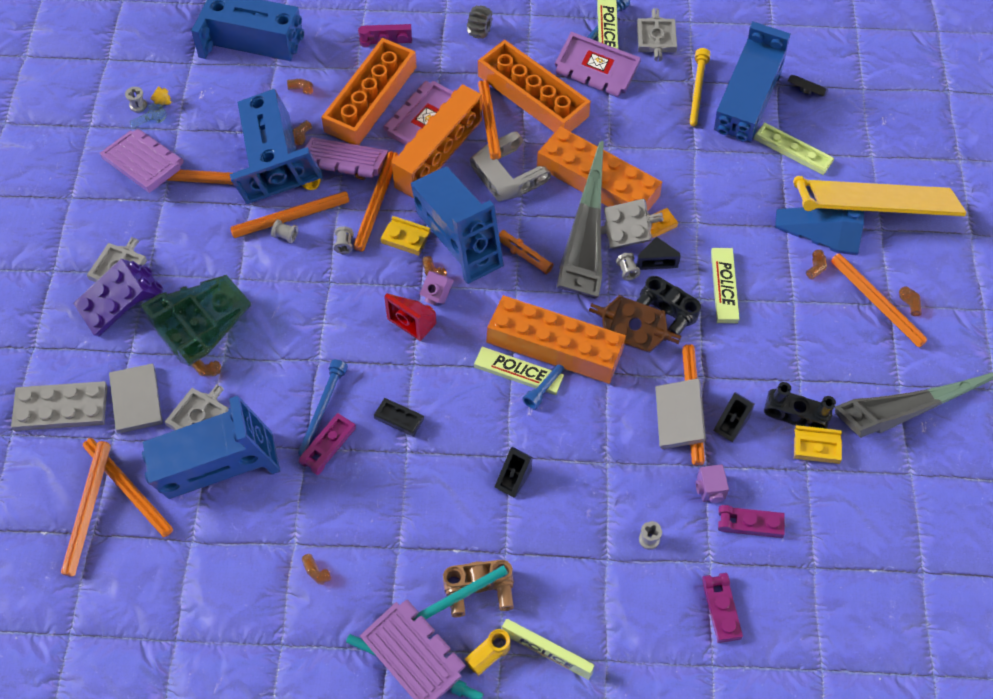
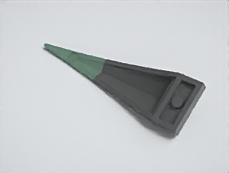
[557,140,604,298]
[835,372,993,438]

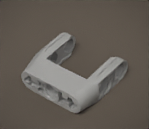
[470,132,551,202]

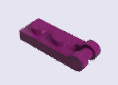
[358,24,412,47]
[299,413,356,475]
[718,505,785,538]
[702,572,743,643]

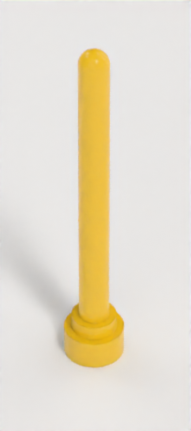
[690,48,711,126]

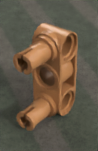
[443,560,514,618]

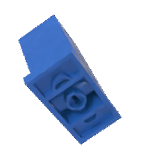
[191,0,304,61]
[714,21,791,143]
[230,89,323,204]
[411,166,504,284]
[142,396,281,499]

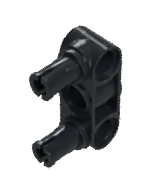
[636,276,701,338]
[764,382,836,429]

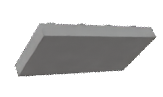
[11,381,107,431]

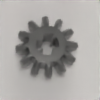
[467,5,493,39]

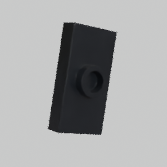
[787,75,828,96]
[374,398,424,437]

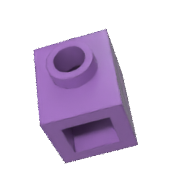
[419,271,454,306]
[696,464,729,503]

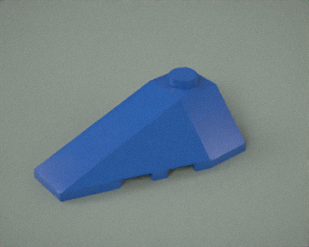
[775,207,864,255]

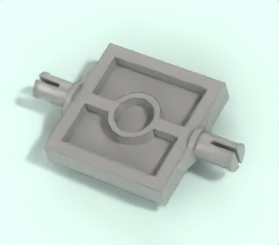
[637,8,677,62]
[601,199,663,249]
[87,237,147,282]
[165,384,228,430]

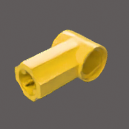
[464,629,511,677]

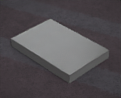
[109,363,163,433]
[655,378,706,449]

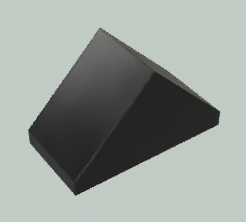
[636,237,681,270]
[713,392,755,442]
[495,447,533,498]

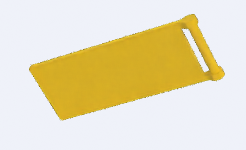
[793,176,967,216]

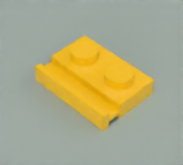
[381,216,431,256]
[794,425,842,464]

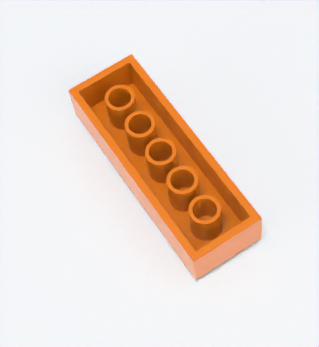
[321,38,417,145]
[478,39,591,133]
[392,84,482,198]
[537,126,662,211]
[486,295,626,384]

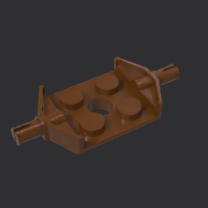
[589,295,681,353]

